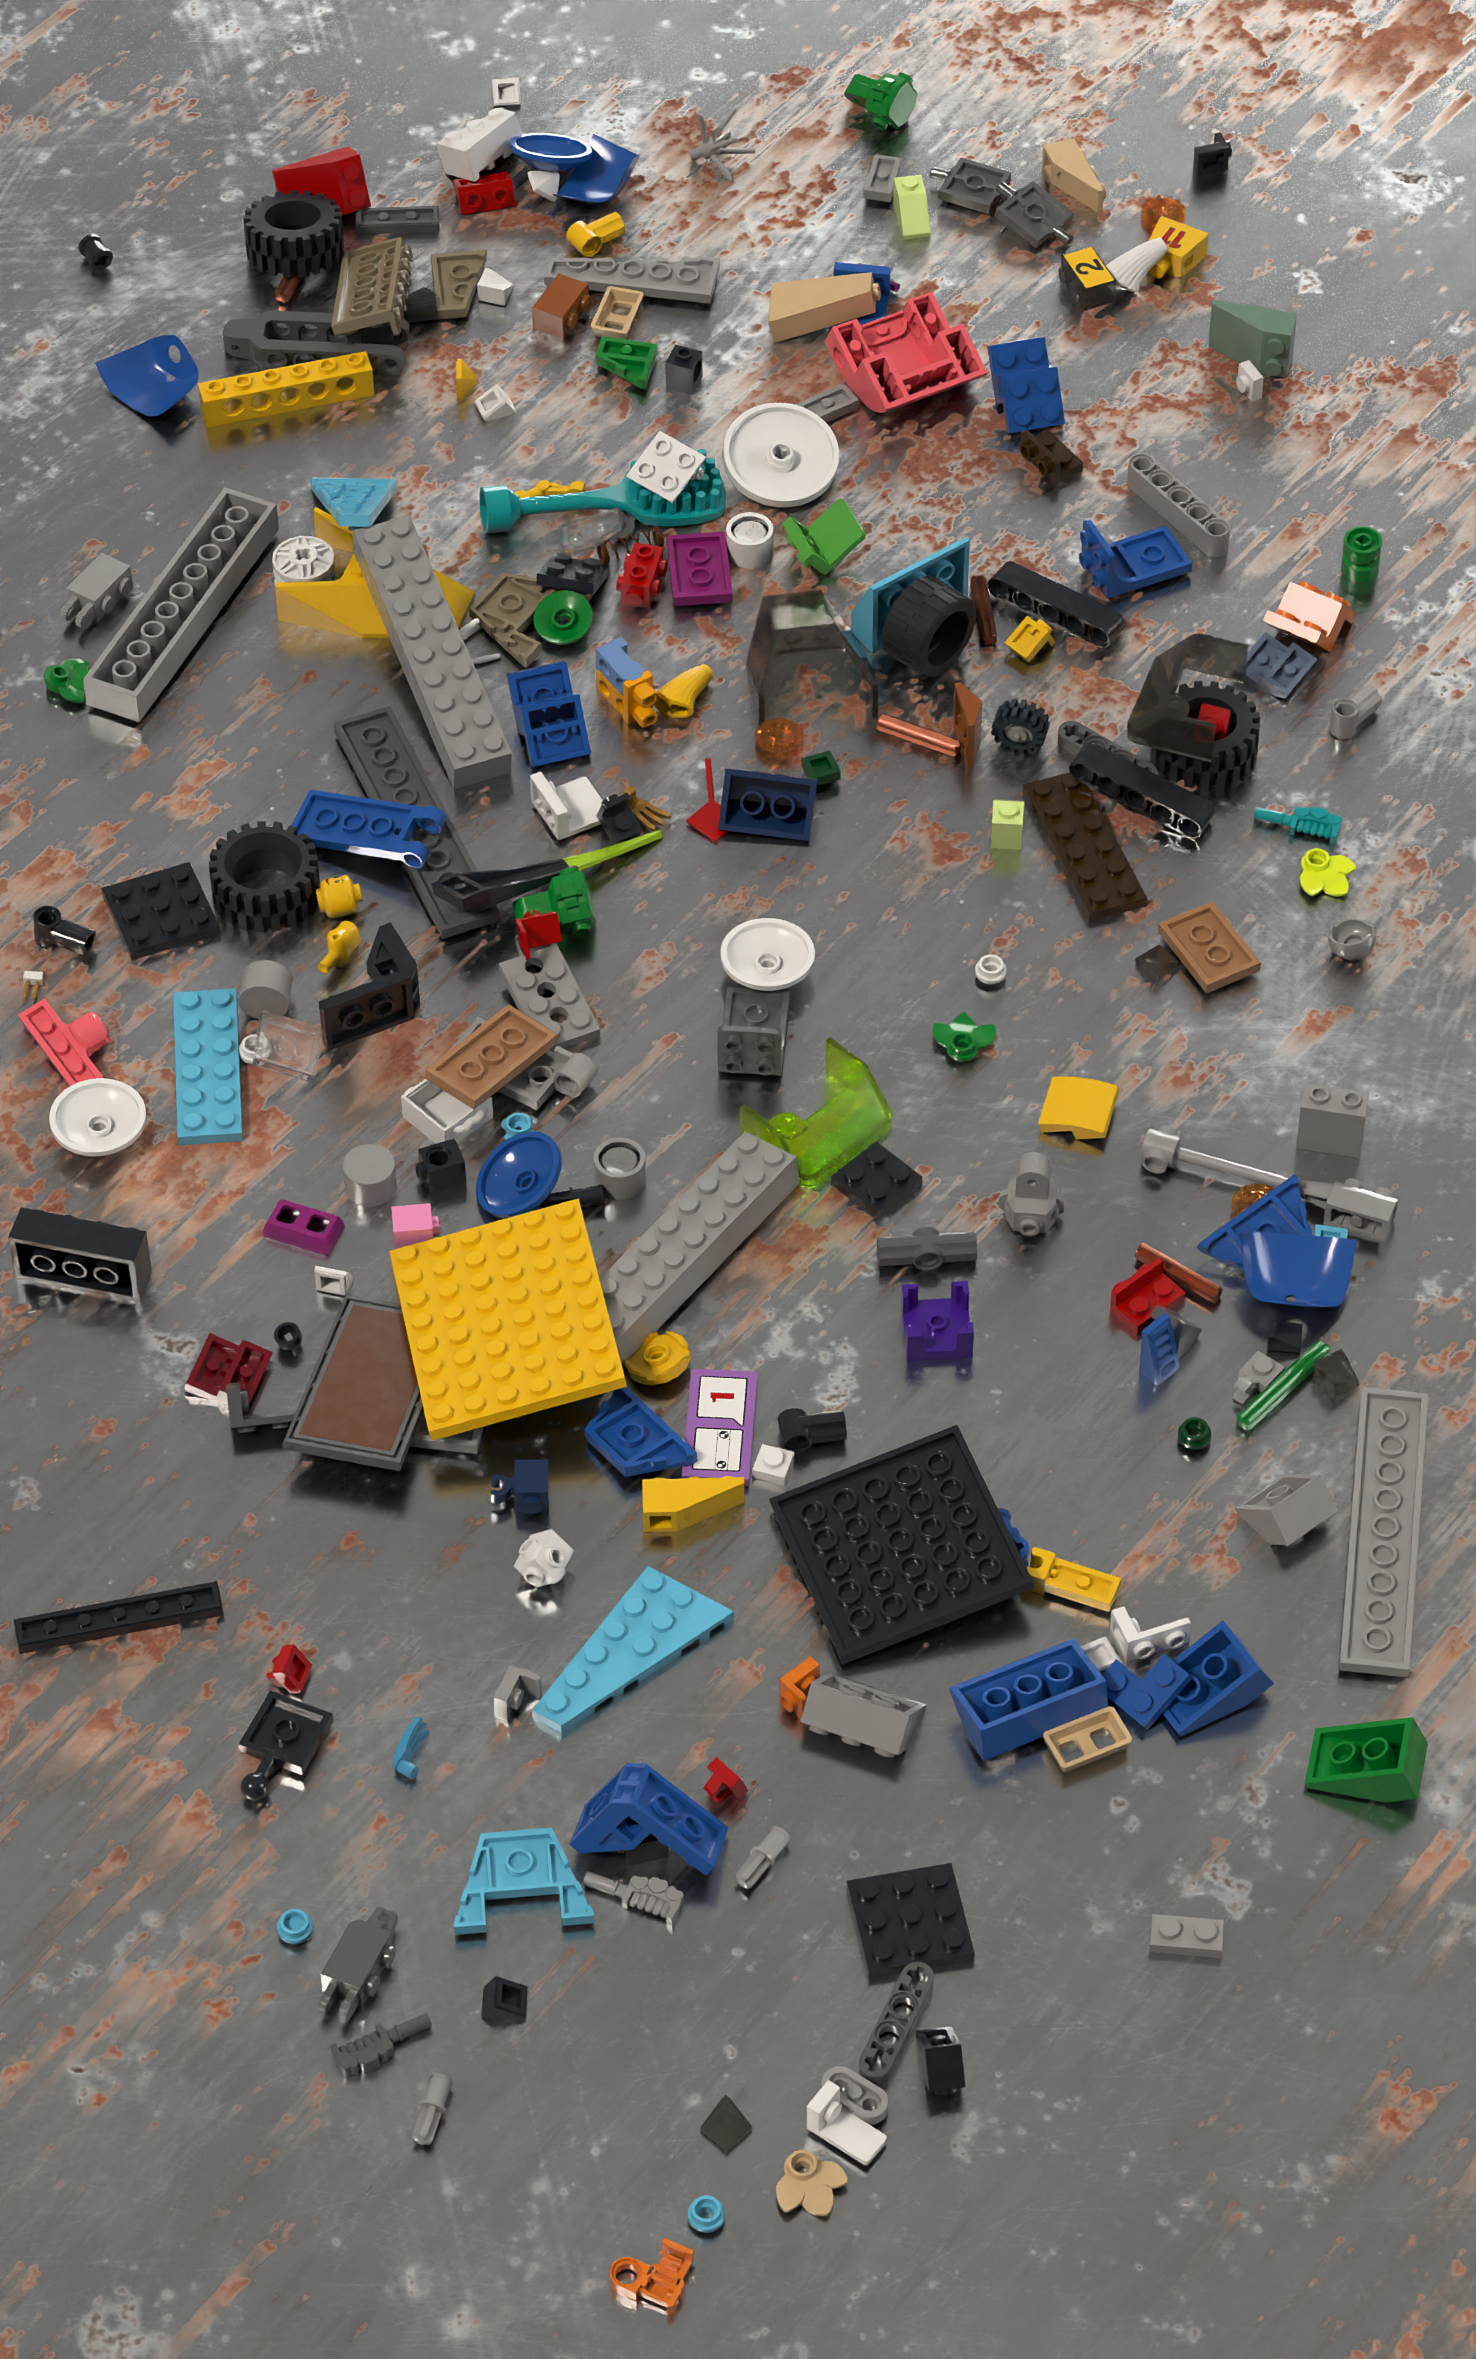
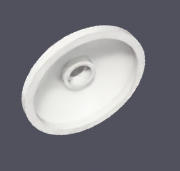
[720,918,815,991]
[49,1078,146,1156]

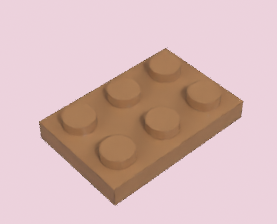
[1158,901,1261,993]

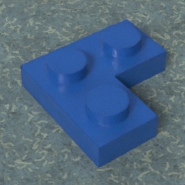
[1102,1654,1192,1731]

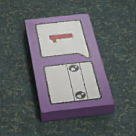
[682,1368,758,1486]

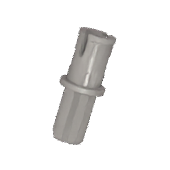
[735,1826,791,1889]
[412,2073,453,2145]

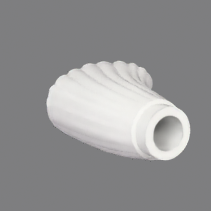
[1105,237,1168,292]

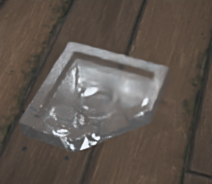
[562,508,622,557]

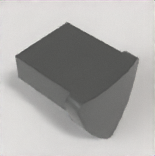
[1150,1305,1202,1359]

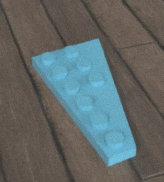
[310,477,397,531]
[532,1566,734,1733]

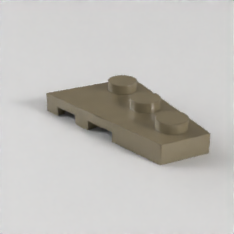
[431,250,487,319]

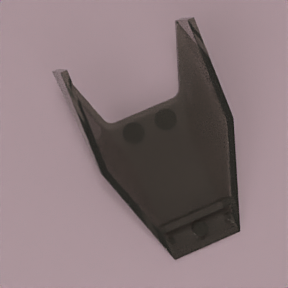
[746,590,879,730]

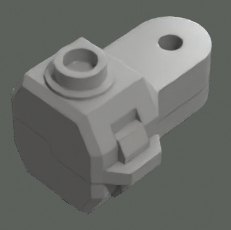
[999,1152,1065,1236]

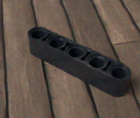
[987,561,1126,648]
[1069,742,1215,838]

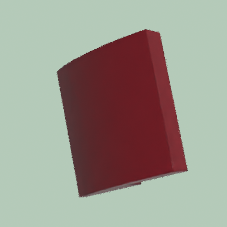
[184,1333,273,1404]

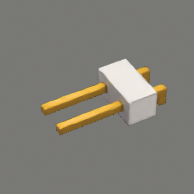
[23,969,44,999]

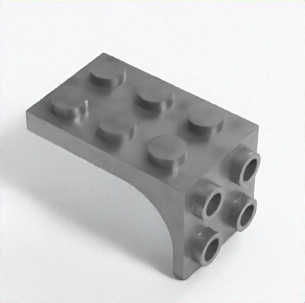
[717,987,790,1076]

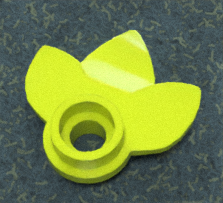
[1299,848,1357,896]

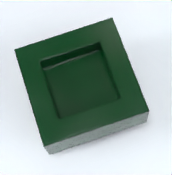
[801,750,841,785]

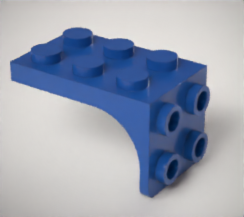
[1079,519,1192,598]

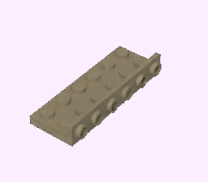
[331,237,414,336]

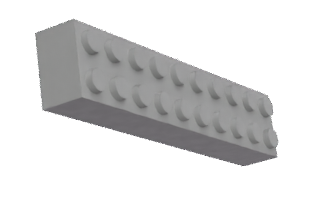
[83,487,279,722]
[353,515,512,789]
[600,1131,800,1366]

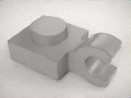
[1233,1351,1285,1405]

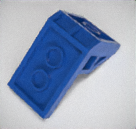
[569,1763,729,1876]

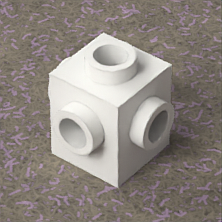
[514,1529,574,1588]

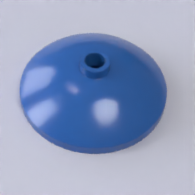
[510,133,593,171]
[476,1131,562,1218]

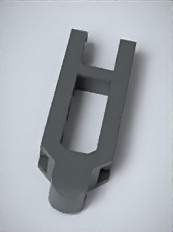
[223,310,410,376]

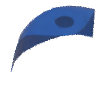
[553,134,640,205]
[95,335,199,416]
[1239,1232,1357,1307]

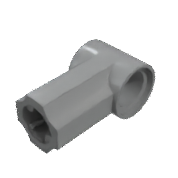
[1329,684,1382,739]

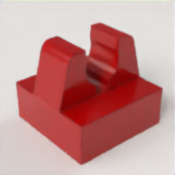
[266,1644,312,1694]
[703,1757,749,1805]

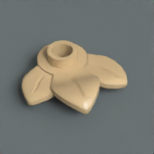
[776,2150,848,2216]

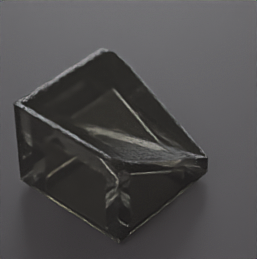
[1313,1349,1360,1399]

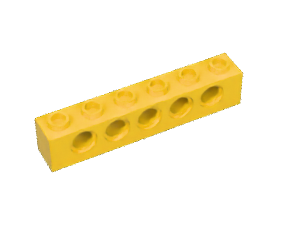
[198,351,374,428]

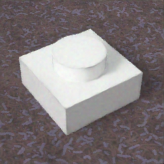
[1236,360,1264,402]
[752,1444,794,1486]

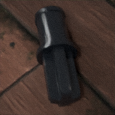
[540,1184,605,1209]

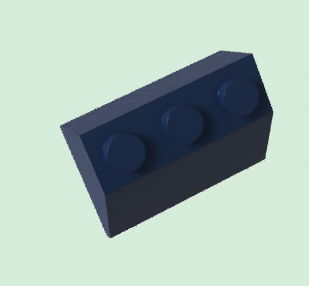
[718,767,819,841]

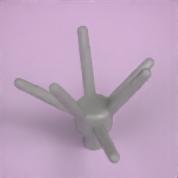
[689,108,756,182]

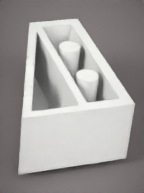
[436,108,522,182]

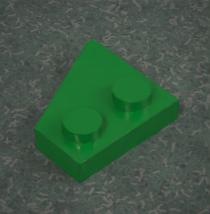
[595,336,658,389]

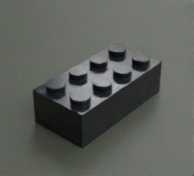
[8,1207,152,1302]

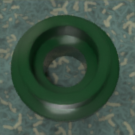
[1178,1417,1212,1450]

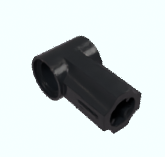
[33,905,96,955]
[777,1408,847,1453]

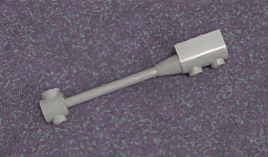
[1141,1125,1399,1242]

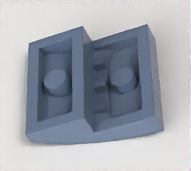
[1231,632,1317,699]

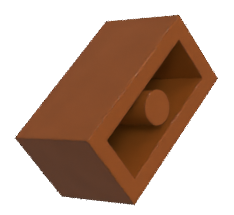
[532,274,591,339]

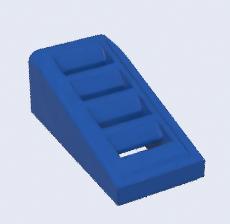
[1139,1313,1179,1385]

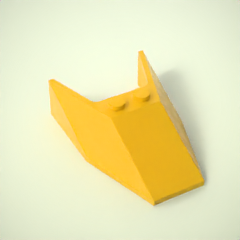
[275,507,475,639]

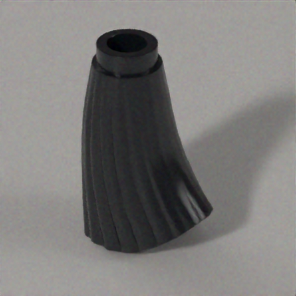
[403,287,438,323]

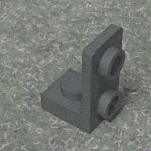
[226,1383,297,1432]

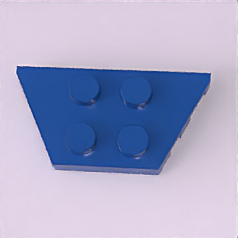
[1197,1174,1312,1272]
[584,1387,698,1477]

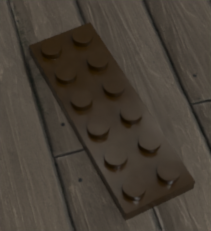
[1022,772,1147,921]

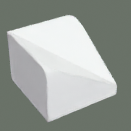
[477,268,514,306]

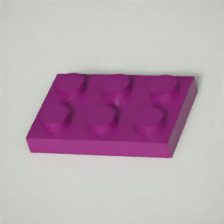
[666,532,733,606]

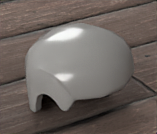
[1328,918,1376,961]

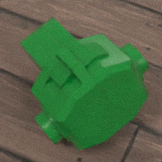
[844,72,917,131]
[512,867,597,935]

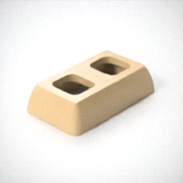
[591,286,644,339]
[1043,1706,1132,1773]

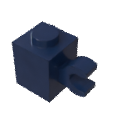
[491,1459,550,1514]

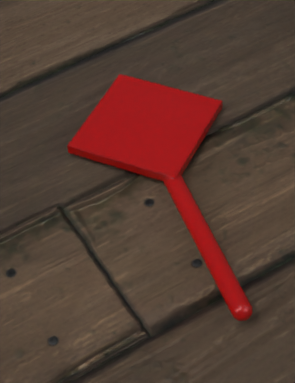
[686,758,729,843]

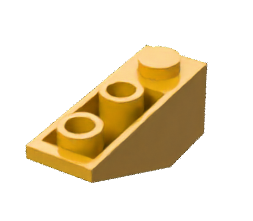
[642,1476,745,1532]

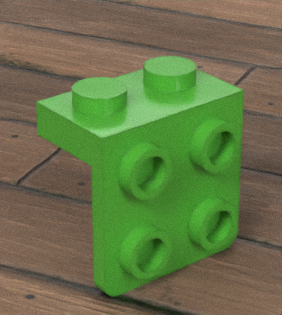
[782,499,866,575]

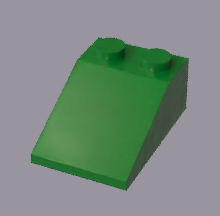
[1305,1717,1428,1802]

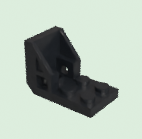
[319,922,420,1051]

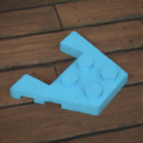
[454,1827,594,1935]

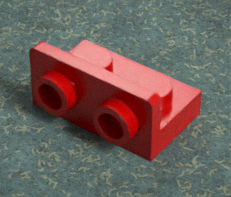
[453,171,515,214]
[1110,1258,1186,1334]

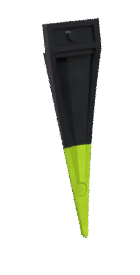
[431,830,663,912]

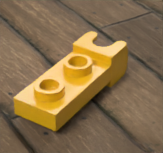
[1026,1547,1121,1612]

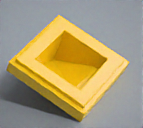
[456,359,477,400]

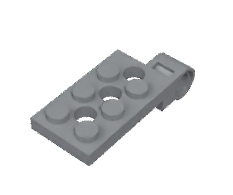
[499,935,601,1052]
[449,1017,598,1110]

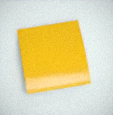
[1038,1076,1119,1139]

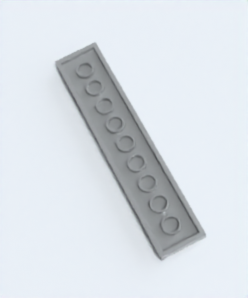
[1339,1387,1429,1678]

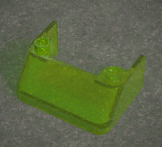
[740,1037,892,1187]

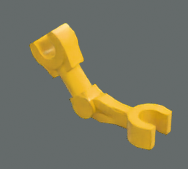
[514,480,586,498]

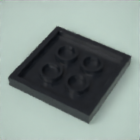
[101,862,220,960]
[847,1863,975,1979]

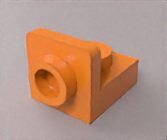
[779,1656,820,1719]

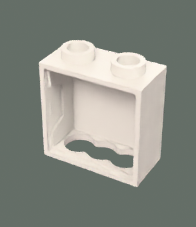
[401,1079,493,1144]

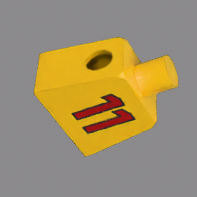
[1149,216,1209,278]

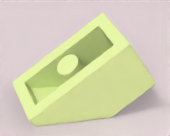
[893,175,931,240]
[991,799,1024,850]

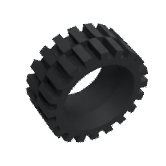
[243,190,344,278]
[1151,681,1260,789]
[209,821,320,933]

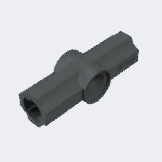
[877,1227,977,1271]

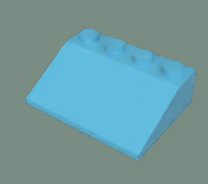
[851,537,970,654]

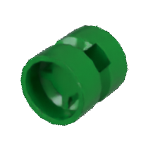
[1341,526,1382,583]

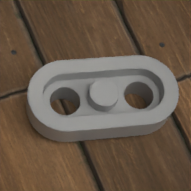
[822,2066,888,2125]

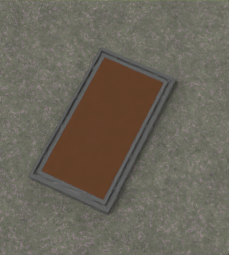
[282,1295,424,1471]

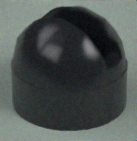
[274,1322,302,1351]

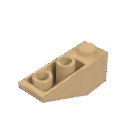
[1042,138,1106,213]

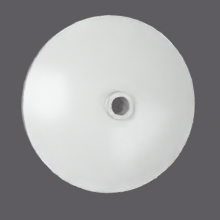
[722,403,839,507]

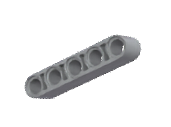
[1127,453,1230,558]

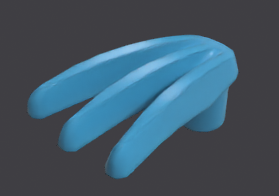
[392,1717,429,1779]

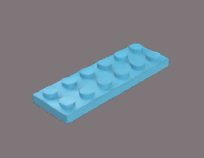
[173,988,243,1145]

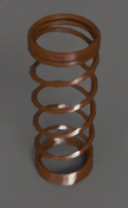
[597,526,665,564]

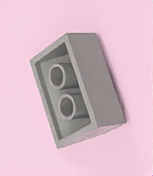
[800,1672,926,1757]

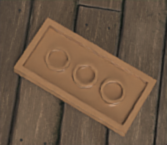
[425,1004,557,1110]

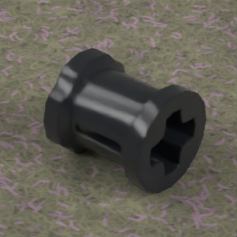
[78,234,113,271]

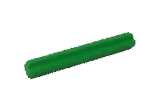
[1236,1340,1331,1431]

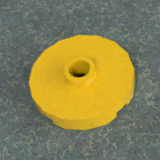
[625,1331,691,1385]

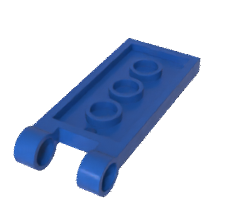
[291,789,447,869]

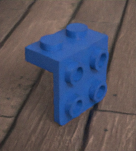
[833,262,891,326]

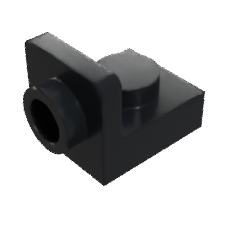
[1193,132,1232,176]
[596,793,643,845]

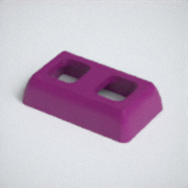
[263,1199,345,1255]

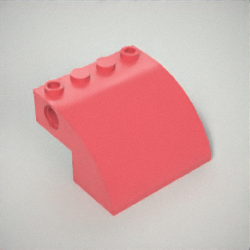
[824,292,988,413]

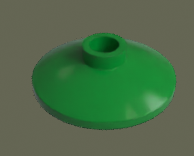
[534,590,593,645]

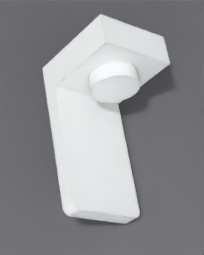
[1110,1607,1191,1662]
[807,2080,887,2165]

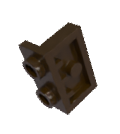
[1020,429,1083,485]

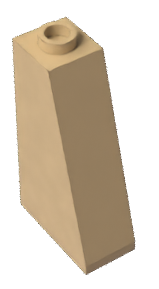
[768,272,881,342]

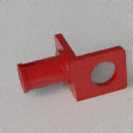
[1194,703,1231,741]
[515,910,562,960]

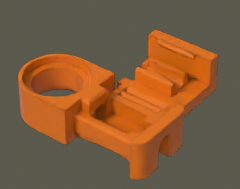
[610,2238,695,2316]

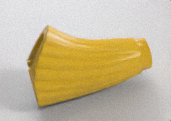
[654,664,713,719]

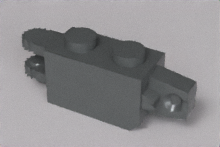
[318,1906,398,2022]

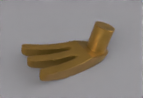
[623,786,671,832]

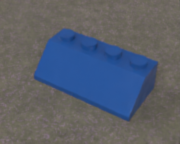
[950,1638,1108,1761]

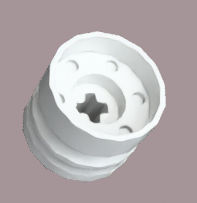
[272,536,336,595]

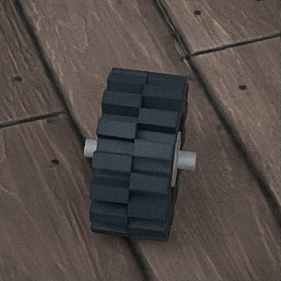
[991,698,1050,755]

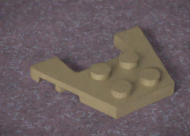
[469,572,592,667]

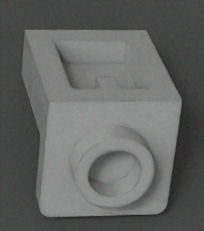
[494,1665,542,1721]

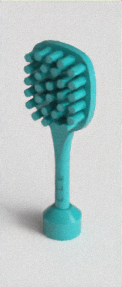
[479,449,726,534]

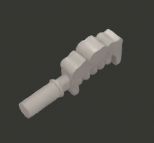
[583,1871,684,1925]

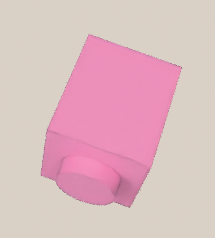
[391,1203,440,1249]

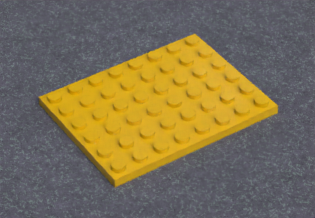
[389,1199,627,1441]

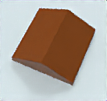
[953,682,982,768]

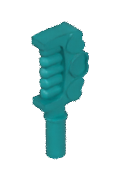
[1253,807,1342,845]

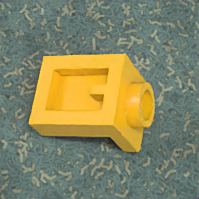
[1004,616,1056,663]

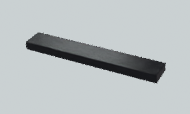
[13,1581,224,1654]

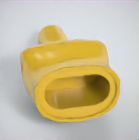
[317,921,361,974]

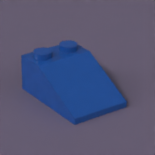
[1163,1620,1274,1737]

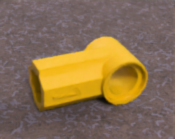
[566,212,626,258]

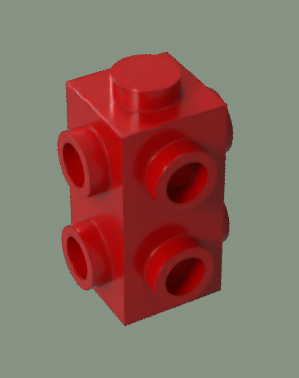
[616,542,668,609]

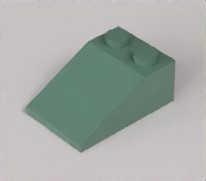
[1208,300,1297,379]

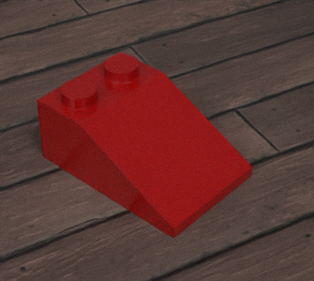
[272,146,371,215]

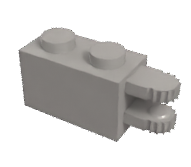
[60,553,133,628]

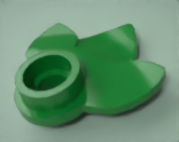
[43,658,90,703]
[932,1012,996,1062]

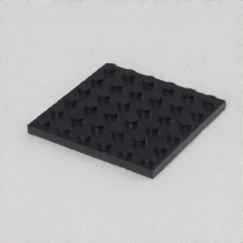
[769,1425,1034,1665]

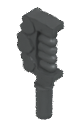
[330,2013,432,2077]

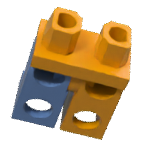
[596,637,657,728]

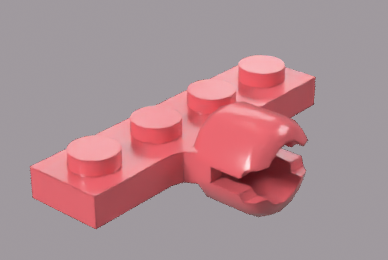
[18,998,111,1087]

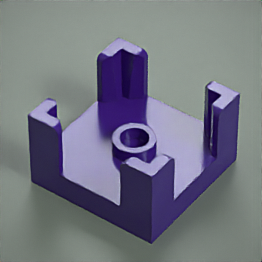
[901,1281,974,1361]

